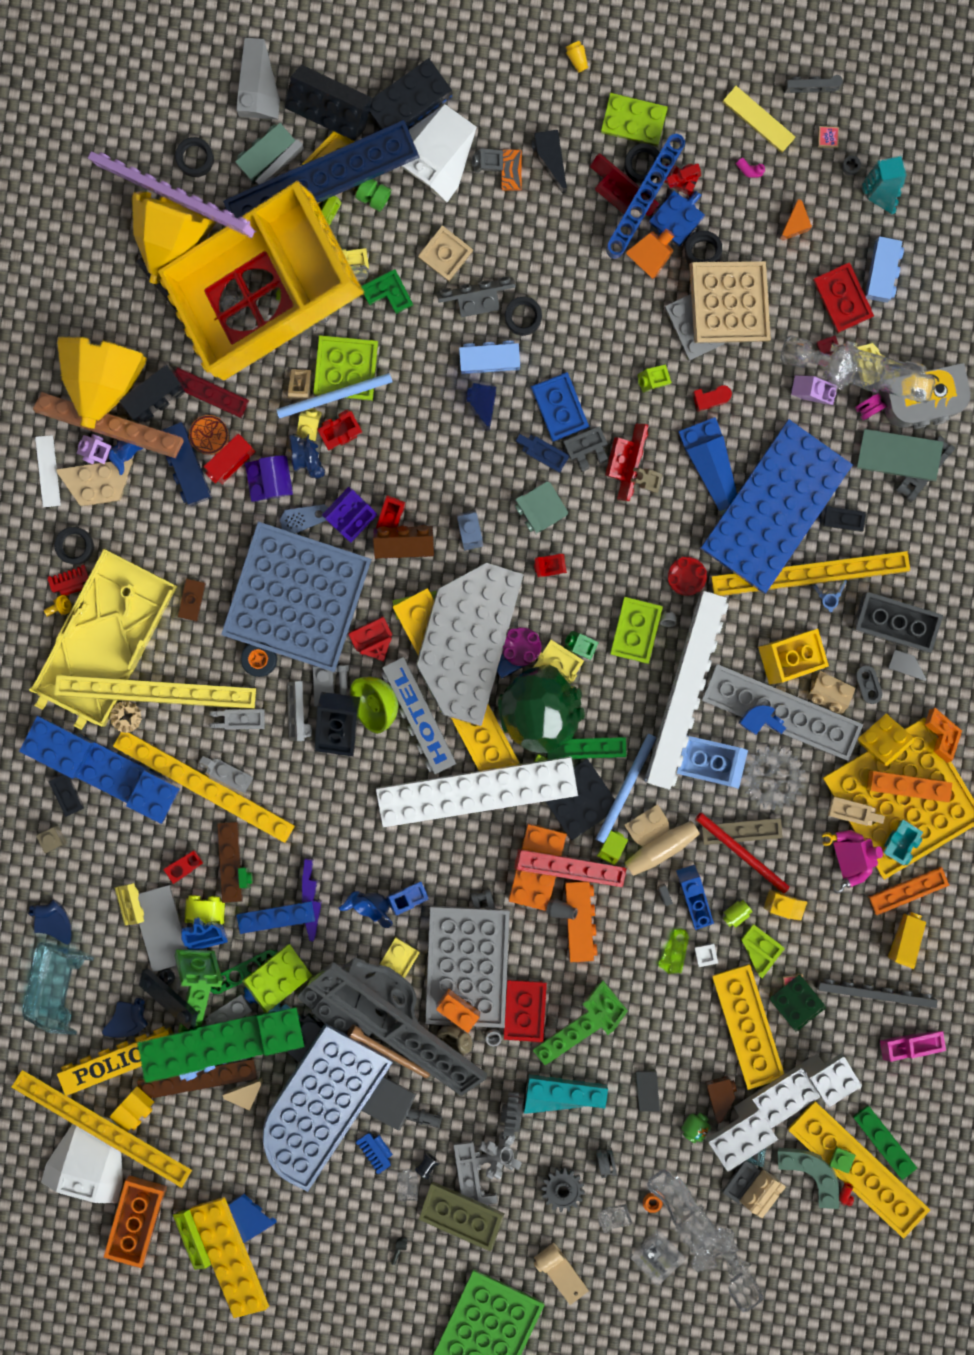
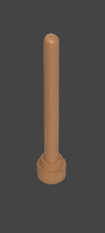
[347,1025,430,1078]

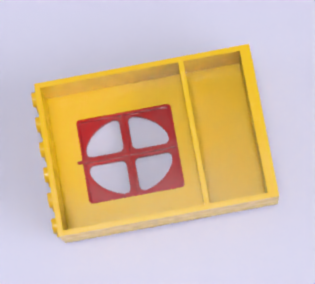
[158,181,364,381]

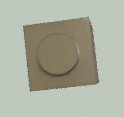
[36,825,67,853]

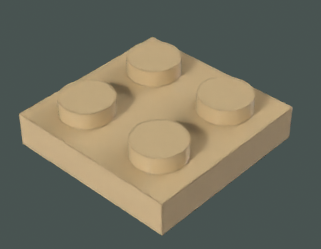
[418,225,473,282]

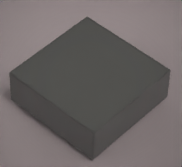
[657,884,673,906]

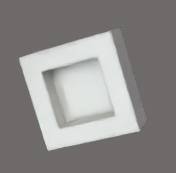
[694,943,718,967]

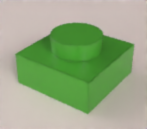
[829,1146,856,1174]

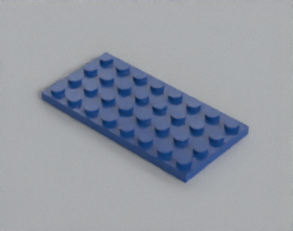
[700,419,853,594]

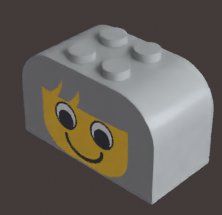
[879,363,971,429]

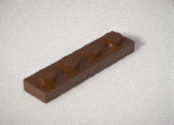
[218,822,243,903]

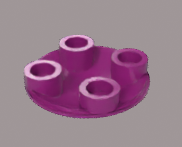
[502,627,541,666]

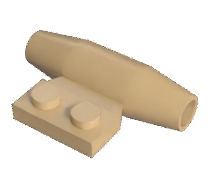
[624,804,700,876]

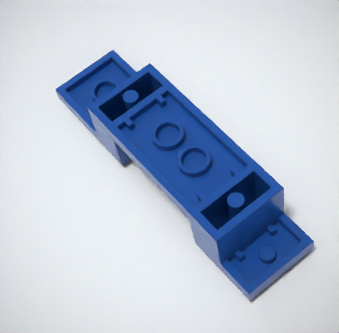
[19,716,180,824]

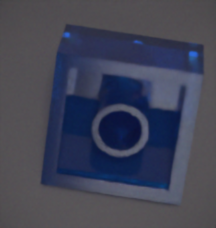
[466,383,497,431]

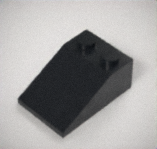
[314,692,360,757]

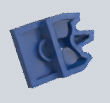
[182,918,228,950]

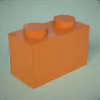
[436,989,480,1033]

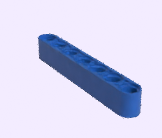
[606,134,685,259]

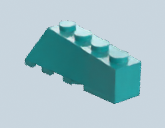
[862,156,907,214]
[524,1074,608,1114]

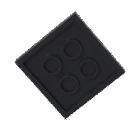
[545,758,615,840]

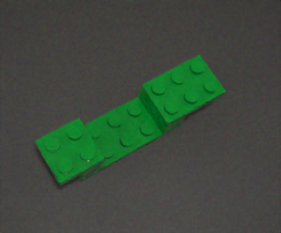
[137,1007,304,1083]

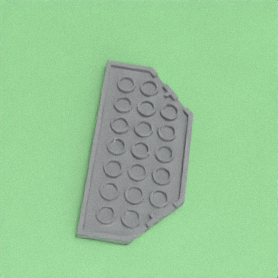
[416,563,524,726]

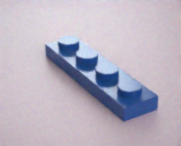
[237,901,315,934]

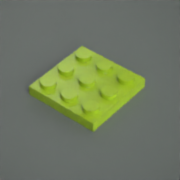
[313,335,378,401]

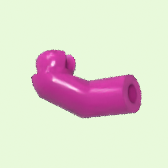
[736,158,765,178]

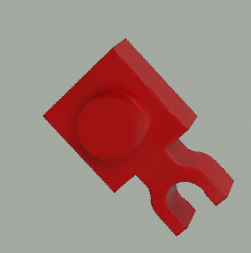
[667,163,701,188]

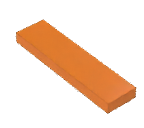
[868,867,950,915]

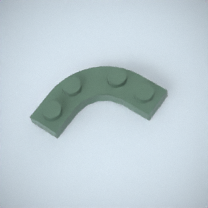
[778,1148,839,1209]

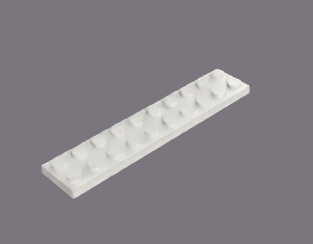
[376,756,578,827]

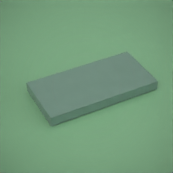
[857,429,943,482]

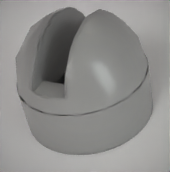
[660,611,676,627]
[486,1029,502,1047]

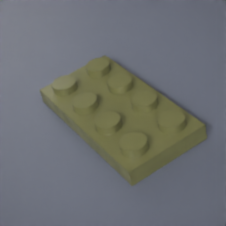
[419,1182,505,1252]

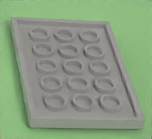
[425,906,510,1028]

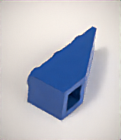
[676,865,714,930]

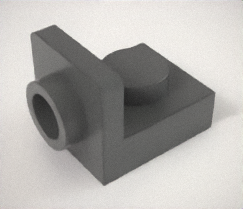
[472,148,503,173]

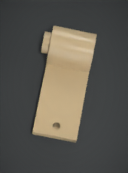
[533,1243,589,1305]

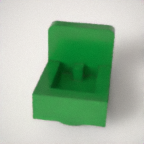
[238,868,253,889]

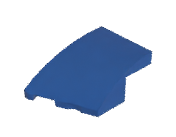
[228,1194,277,1243]

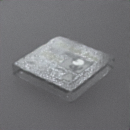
[630,1229,686,1286]

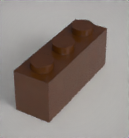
[373,525,434,559]

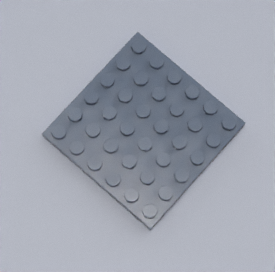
[221,522,372,672]

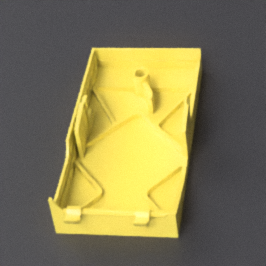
[29,549,177,730]

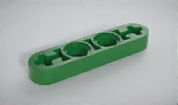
[210,949,277,994]

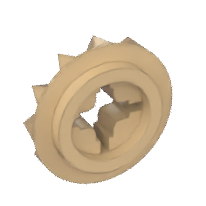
[110,701,142,733]

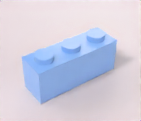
[865,236,904,303]
[459,341,520,374]

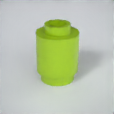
[723,900,753,928]

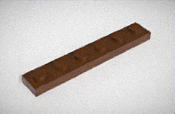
[137,1058,258,1099]

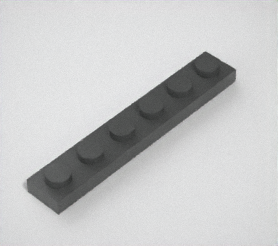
[816,978,938,1008]

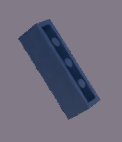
[160,422,213,506]

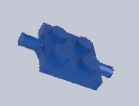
[649,191,705,247]

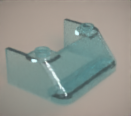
[22,942,94,1035]

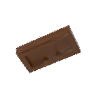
[178,579,206,622]

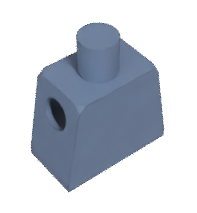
[457,510,483,551]

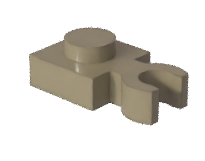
[631,468,663,493]

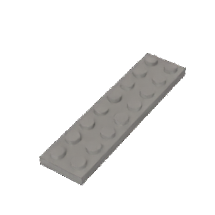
[702,664,863,761]

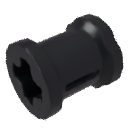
[414,1153,440,1179]

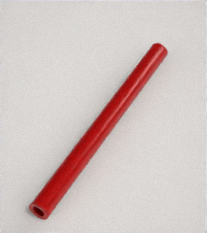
[695,812,790,894]

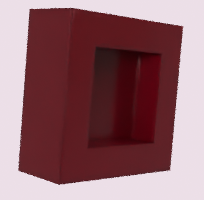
[816,335,842,361]

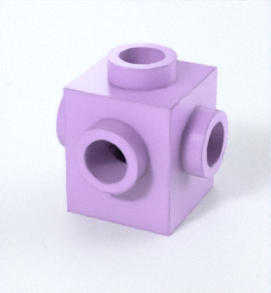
[76,434,111,464]

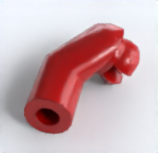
[839,1182,854,1206]

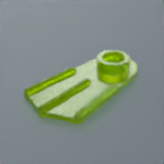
[658,929,689,974]

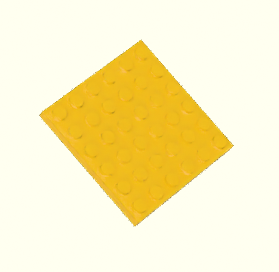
[823,717,974,880]

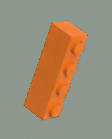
[866,770,952,803]
[565,880,597,962]

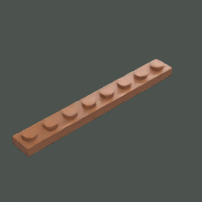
[33,392,184,458]

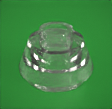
[219,293,246,320]

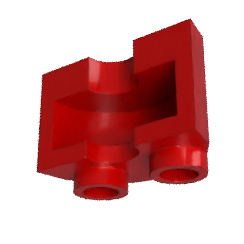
[317,409,363,450]

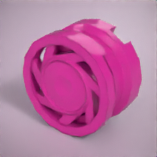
[855,393,887,421]

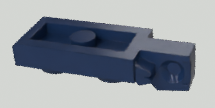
[515,434,569,474]

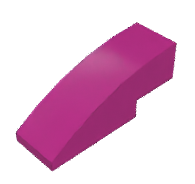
[880,1031,946,1062]

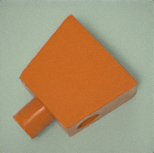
[626,229,674,279]

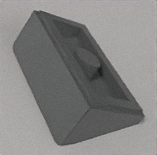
[636,1070,660,1112]

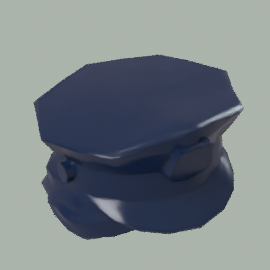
[289,434,326,479]

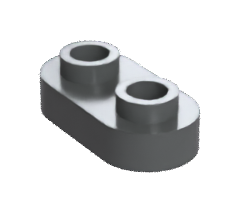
[855,666,882,704]

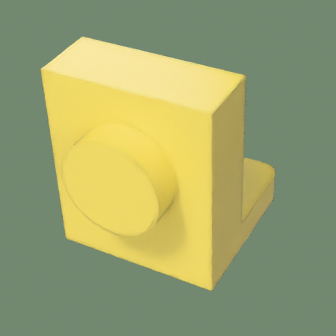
[342,248,369,272]
[297,408,322,441]

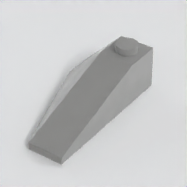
[237,38,280,120]

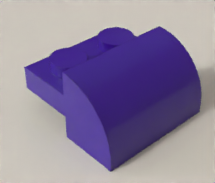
[245,456,293,502]
[322,486,378,543]

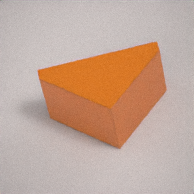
[780,199,812,241]

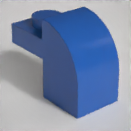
[738,705,786,735]
[386,881,429,916]

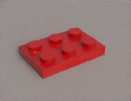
[813,262,874,334]
[504,979,547,1042]

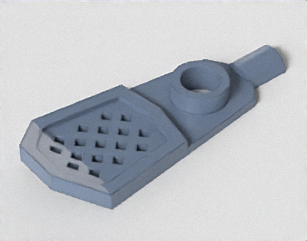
[280,504,329,534]

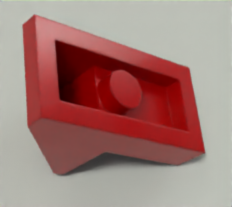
[376,495,406,528]

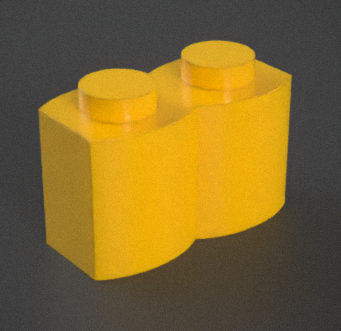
[109,1087,154,1132]

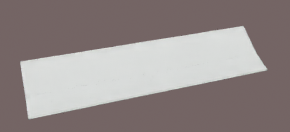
[35,435,61,507]

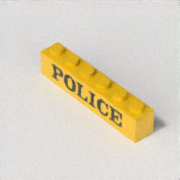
[57,1026,173,1096]

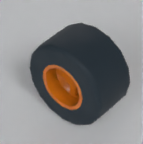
[241,641,278,677]

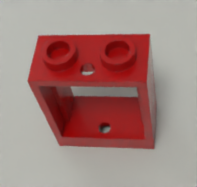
[204,433,256,485]

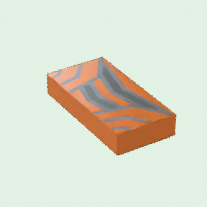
[502,150,522,191]

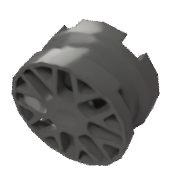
[596,1148,617,1178]

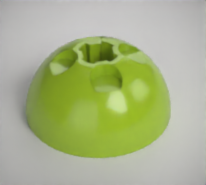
[350,676,398,734]

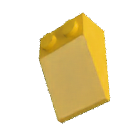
[758,629,829,685]

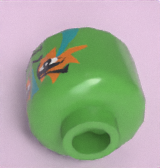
[681,1112,711,1143]

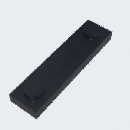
[139,968,198,1030]

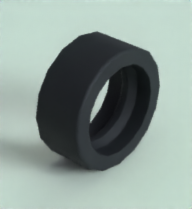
[175,137,214,178]
[624,143,663,184]
[685,231,722,265]
[505,296,542,336]
[54,527,94,565]

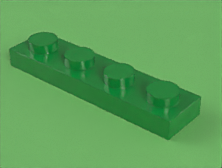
[547,737,627,760]
[853,1105,918,1180]

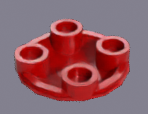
[668,557,707,596]

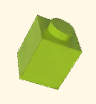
[597,831,628,865]

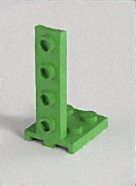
[174,949,223,1032]
[533,981,628,1065]

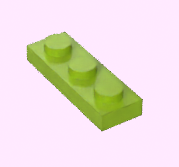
[173,1210,211,1270]

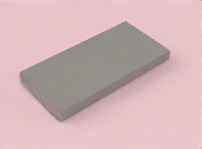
[138,885,189,972]

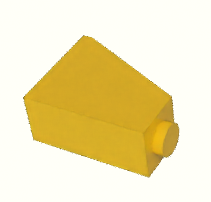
[763,889,807,920]
[888,912,926,969]

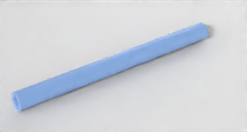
[276,373,392,419]
[596,734,656,844]

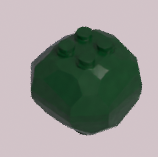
[498,665,585,753]

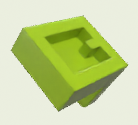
[637,365,672,393]

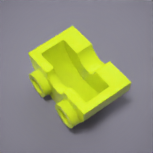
[185,895,225,924]

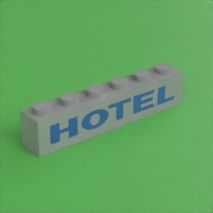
[381,657,456,774]

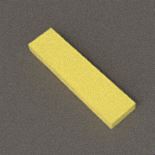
[723,86,795,153]

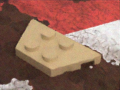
[56,459,133,507]

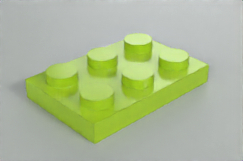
[601,93,668,147]
[610,597,663,664]
[242,944,312,1013]

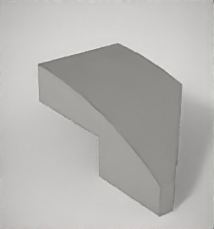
[889,650,927,681]

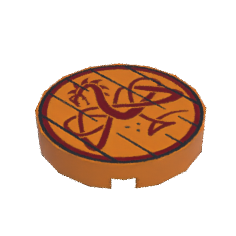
[189,415,229,455]

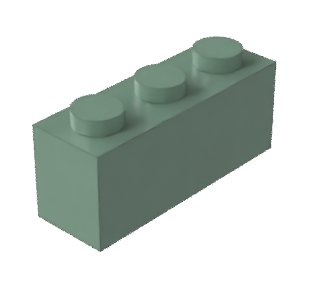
[235,123,296,184]

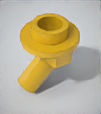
[43,595,72,617]

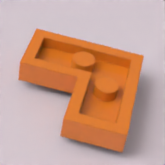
[925,708,962,763]

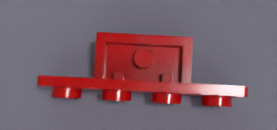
[605,424,648,501]

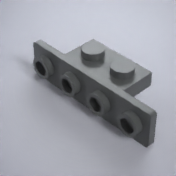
[436,276,516,318]

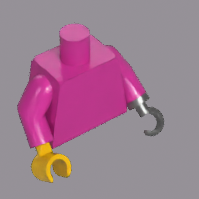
[822,830,883,893]

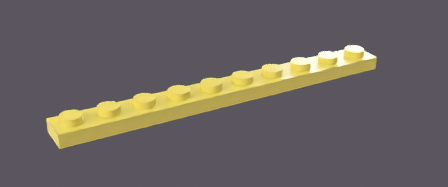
[55,675,256,709]

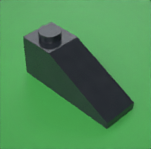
[531,130,567,193]

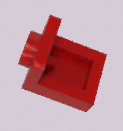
[534,554,567,577]

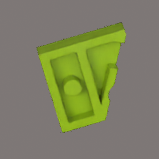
[741,924,785,978]

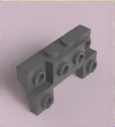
[297,967,372,1043]

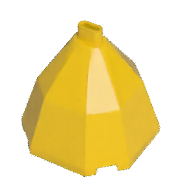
[132,191,217,284]
[57,337,147,429]

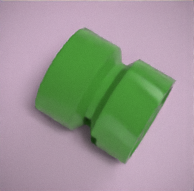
[355,179,392,212]

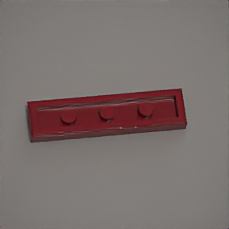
[176,367,249,419]

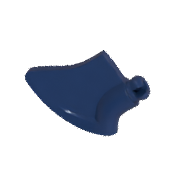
[28,899,72,945]
[102,998,148,1038]

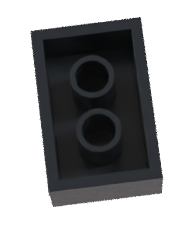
[119,364,188,423]

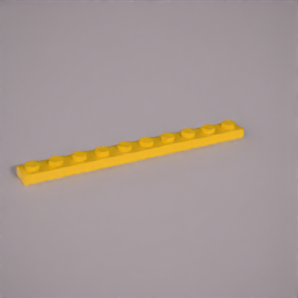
[711,551,911,596]
[113,732,295,843]
[11,1070,192,1188]

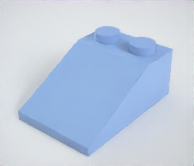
[677,735,748,789]

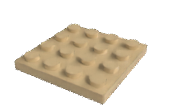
[690,261,771,343]

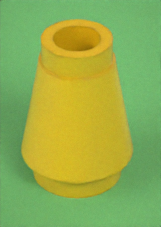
[566,41,589,73]

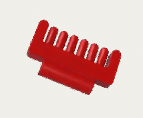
[47,565,89,596]

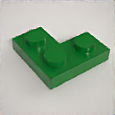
[361,269,413,314]

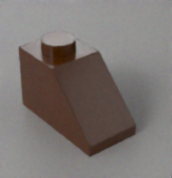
[705,1075,737,1123]

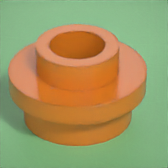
[643,1192,663,1213]

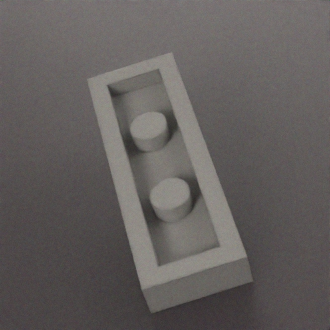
[256,139,304,185]
[287,681,312,741]

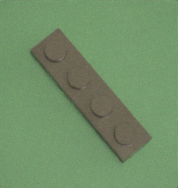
[701,818,783,845]

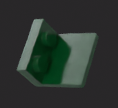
[770,975,826,1032]

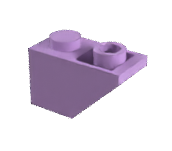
[791,375,837,405]

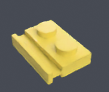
[115,883,144,926]
[379,937,420,978]

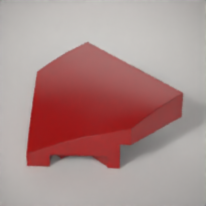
[348,616,392,662]

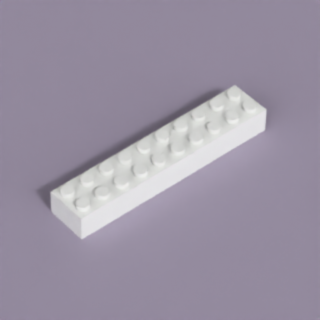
[644,591,729,790]

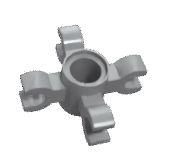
[479,1132,522,1180]

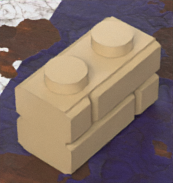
[740,1169,786,1218]

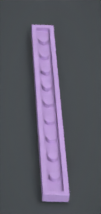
[88,151,255,238]

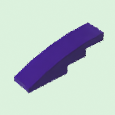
[302,858,322,942]

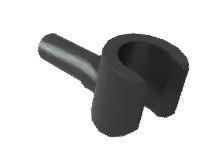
[391,1238,407,1265]

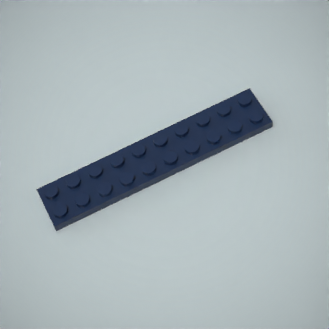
[223,120,420,219]

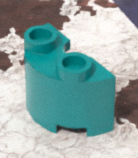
[883,820,923,866]

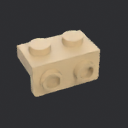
[807,671,856,715]

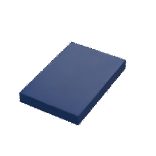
[531,372,589,442]

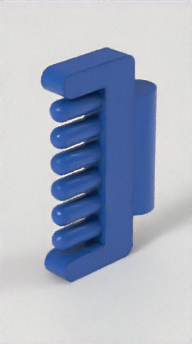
[356,1132,393,1174]

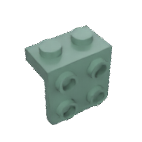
[514,482,568,534]

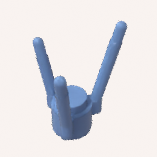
[812,580,846,612]

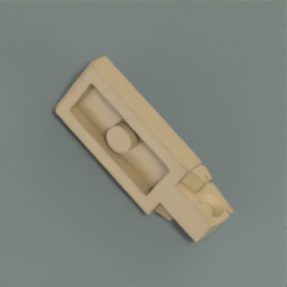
[827,796,885,826]

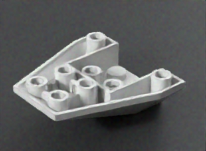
[398,104,477,203]
[41,1116,123,1203]

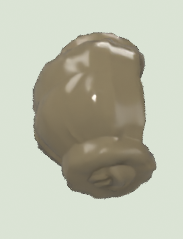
[436,1025,473,1056]

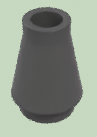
[547,898,578,920]

